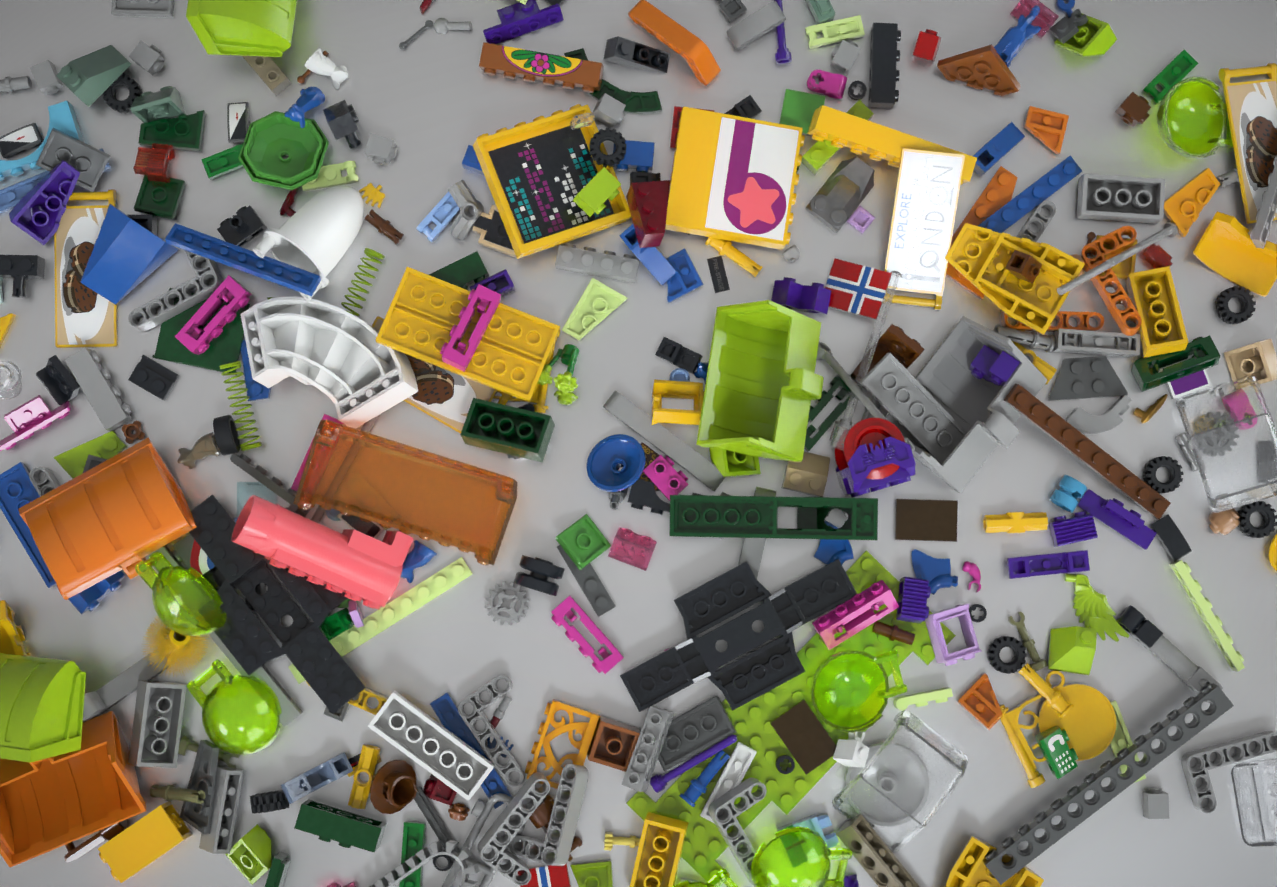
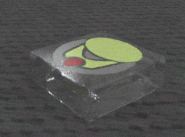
[570,112,595,130]

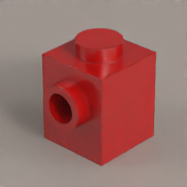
[913,29,941,62]

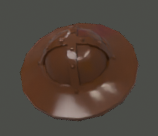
[370,760,417,814]

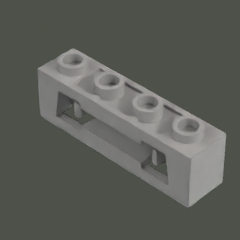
[1053,329,1141,357]
[621,706,674,792]

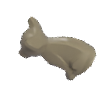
[177,432,220,469]

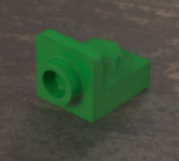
[321,608,354,641]

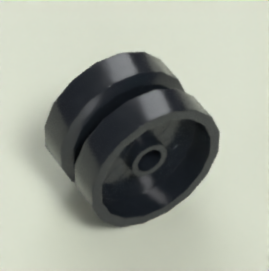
[513,555,565,596]

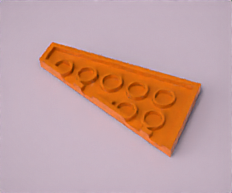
[946,166,1018,300]

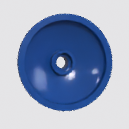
[587,434,646,492]

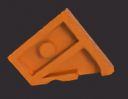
[1024,106,1069,155]
[958,673,1003,730]

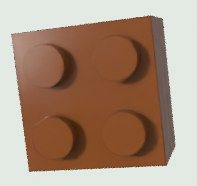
[587,716,640,772]

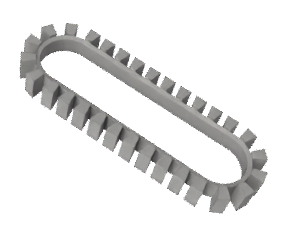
[370,840,479,887]

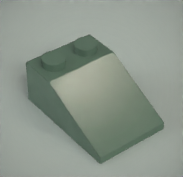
[56,45,131,107]
[130,86,185,123]

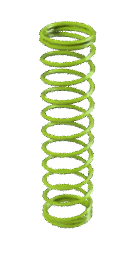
[341,248,385,316]
[219,361,262,451]

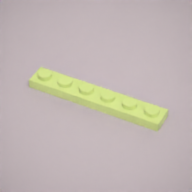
[1169,560,1245,672]

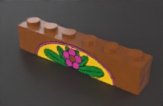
[479,42,604,93]

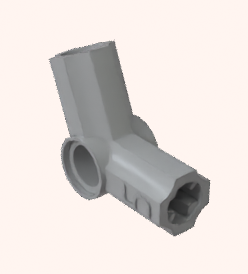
[448,180,484,240]

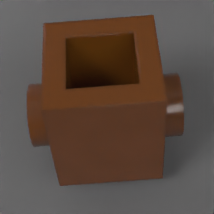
[1115,92,1151,127]
[1005,250,1042,283]

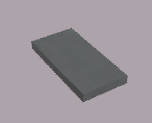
[658,696,737,772]

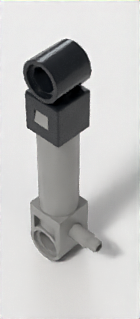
[1117,605,1223,703]

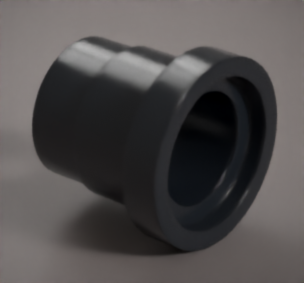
[433,855,454,871]

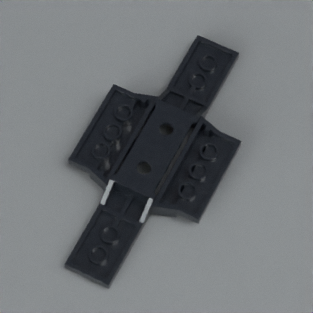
[189,494,366,714]
[620,559,857,712]

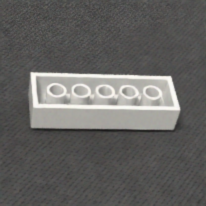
[368,690,494,801]

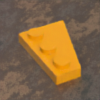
[1164,168,1220,237]

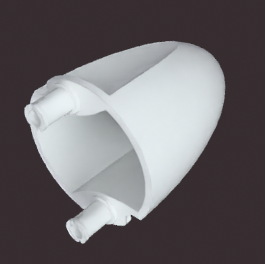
[253,185,364,301]

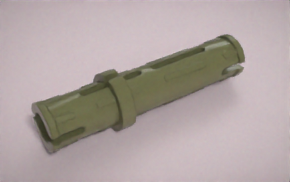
[150,784,206,804]

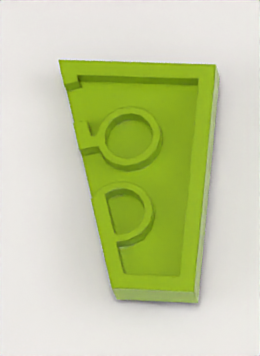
[53,431,127,479]
[570,861,613,887]

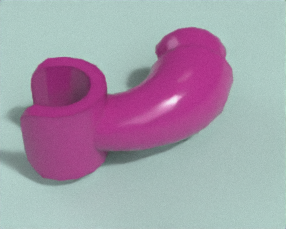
[962,561,981,593]

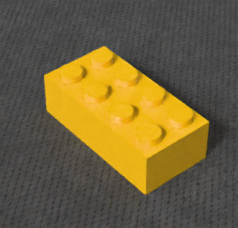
[1126,266,1188,358]
[630,812,689,887]

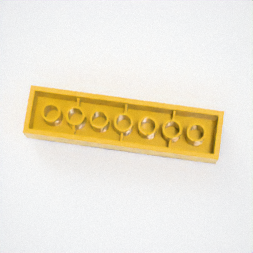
[807,105,977,185]

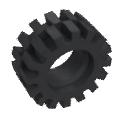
[103,74,142,113]
[590,128,626,167]
[1215,286,1256,324]
[1143,456,1184,493]
[1238,501,1277,538]
[987,636,1027,674]
[250,790,289,814]

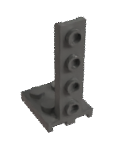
[230,453,312,517]

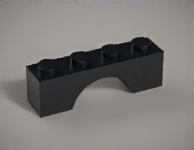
[628,479,701,515]

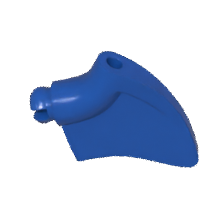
[814,520,854,565]
[911,549,958,595]

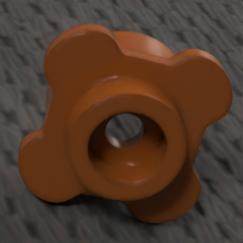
[122,421,145,444]
[448,803,470,821]

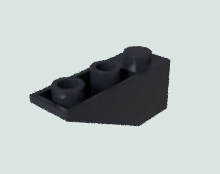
[603,36,671,73]

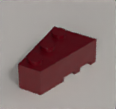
[626,180,670,248]

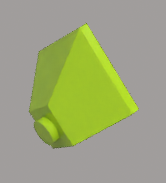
[1054,13,1117,56]
[709,447,761,477]
[1048,626,1097,675]
[225,824,271,885]

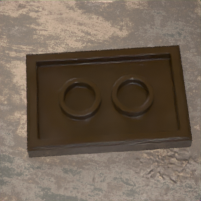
[895,499,958,542]
[770,699,836,775]

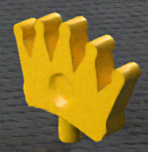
[359,183,385,208]

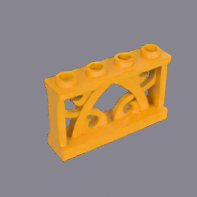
[524,699,600,794]

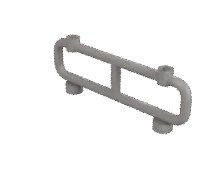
[442,793,525,887]

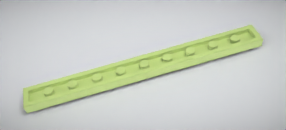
[288,557,473,684]

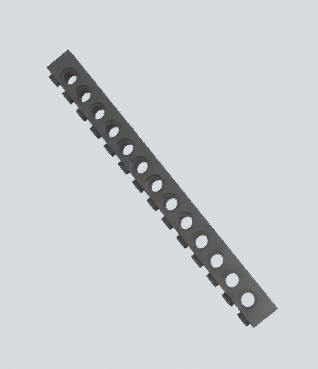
[982,683,1234,885]

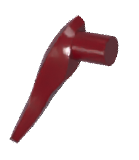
[280,187,299,217]

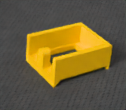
[652,380,704,425]

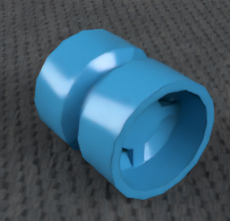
[1049,475,1087,513]

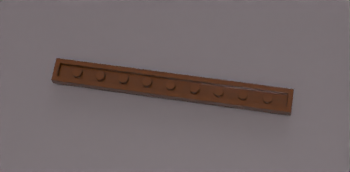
[1004,384,1171,520]

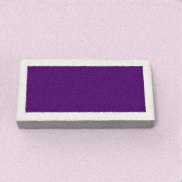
[1166,369,1212,399]

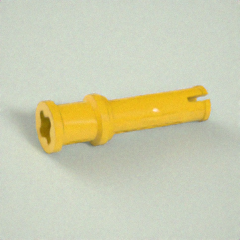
[705,237,763,277]
[1018,663,1074,719]

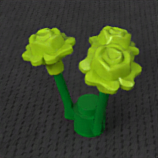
[537,344,580,405]

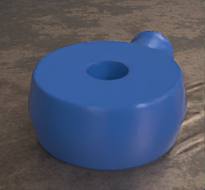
[1056,0,1075,18]

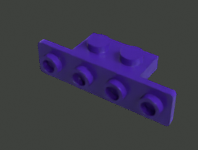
[483,0,564,44]
[1077,489,1156,550]

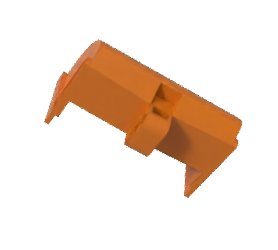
[18,437,197,600]
[0,711,146,867]

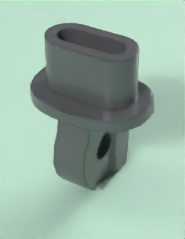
[609,487,629,510]

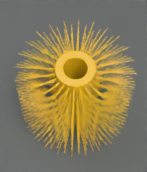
[142,608,211,678]

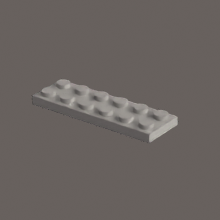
[860,353,967,465]

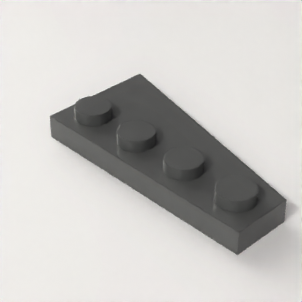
[180,740,219,834]

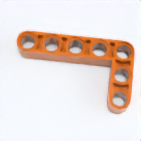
[628,0,721,86]
[1080,225,1142,336]
[1001,310,1104,332]

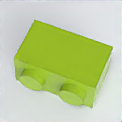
[573,167,621,217]

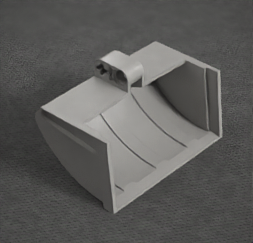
[885,316,1048,493]

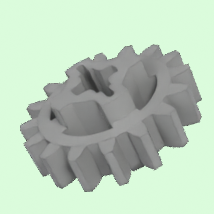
[485,581,529,625]

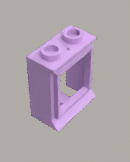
[925,604,982,666]

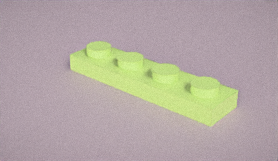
[1110,700,1146,783]

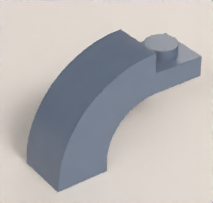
[280,753,353,804]

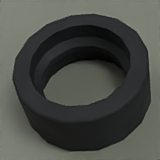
[213,415,240,456]

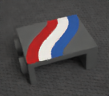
[173,534,216,580]

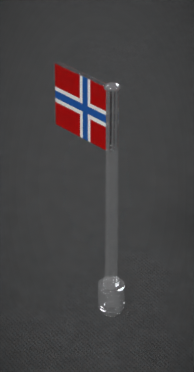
[825,258,902,450]

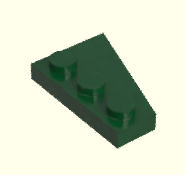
[138,110,205,151]

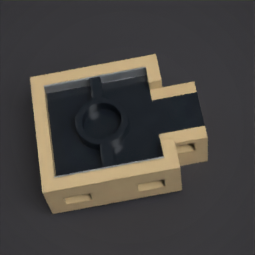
[472,204,517,258]

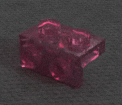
[608,527,657,571]

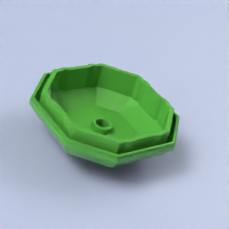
[238,111,329,190]

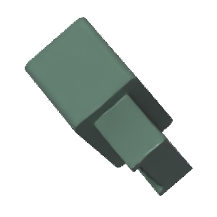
[805,0,835,25]

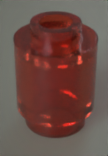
[1142,244,1173,269]

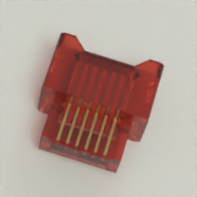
[133,143,176,183]

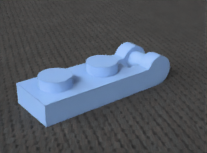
[417,192,460,242]

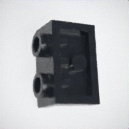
[36,355,80,405]

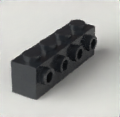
[868,23,901,108]

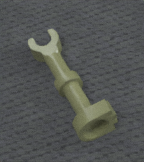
[1008,612,1048,672]
[178,735,240,768]

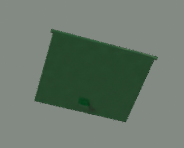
[152,288,251,375]

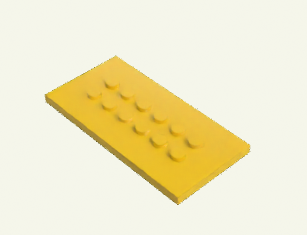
[375,267,560,402]

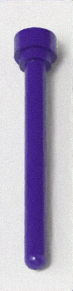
[774,0,792,64]
[650,734,737,793]

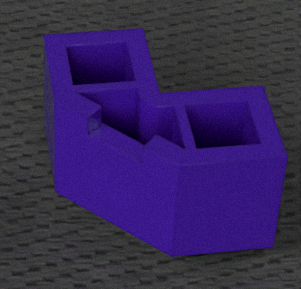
[771,277,831,314]
[969,345,1020,386]

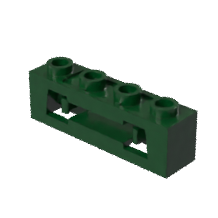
[1131,335,1220,392]
[804,375,862,452]

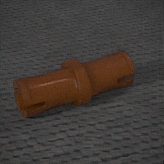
[364,209,404,245]
[872,621,915,645]

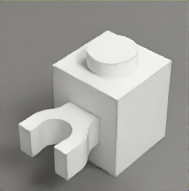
[833,727,870,768]

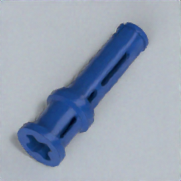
[679,750,730,807]

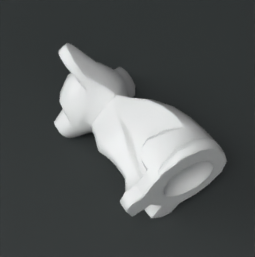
[304,47,348,90]

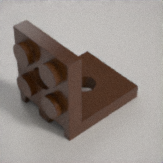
[851,324,924,383]

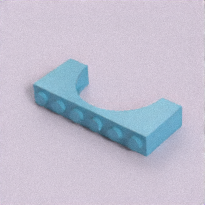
[0,101,84,181]

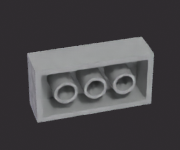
[1076,174,1165,224]
[128,680,187,768]

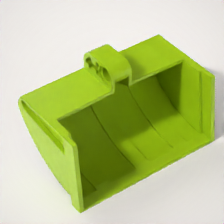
[186,0,297,57]
[696,300,824,462]
[0,653,86,763]

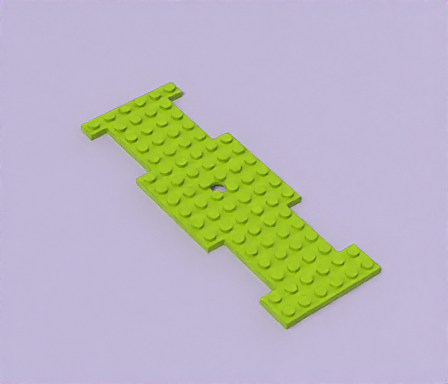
[626,551,956,887]

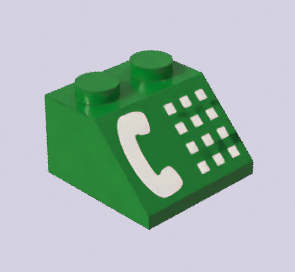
[1035,726,1078,779]

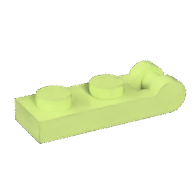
[805,15,865,49]
[302,161,359,191]
[893,687,953,710]

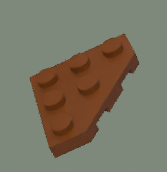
[937,44,1020,96]

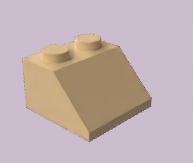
[1224,339,1277,391]
[781,452,830,497]

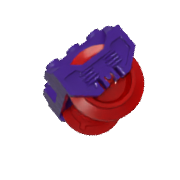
[835,418,916,498]

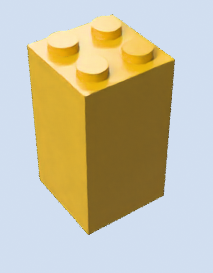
[98,801,193,883]

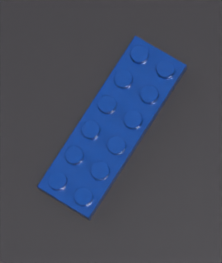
[0,462,56,588]

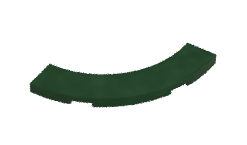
[564,48,662,114]

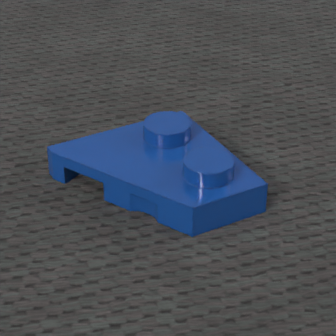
[667,248,704,303]

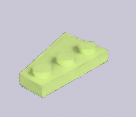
[562,278,628,341]

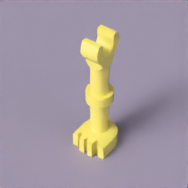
[604,832,641,851]

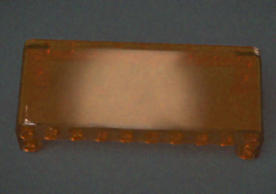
[293,420,517,565]

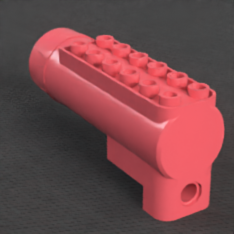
[231,495,414,610]

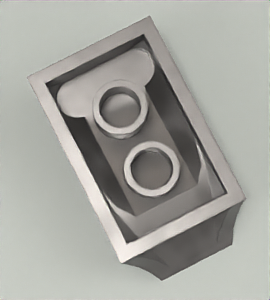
[805,156,875,233]

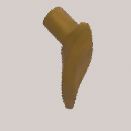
[1133,394,1168,423]

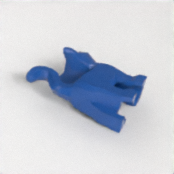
[994,5,1041,68]

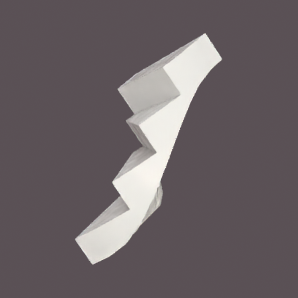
[241,296,418,429]

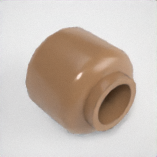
[1208,505,1240,535]

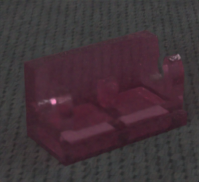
[1010,0,1059,39]

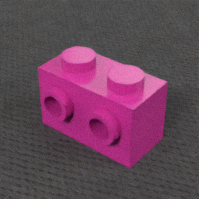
[643,455,688,501]

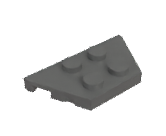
[1048,356,1128,401]

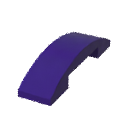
[1007,550,1090,579]

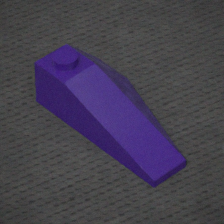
[9,160,80,245]

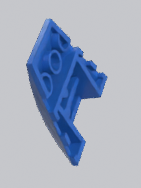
[80,204,179,305]

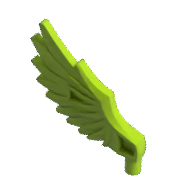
[1065,573,1130,642]

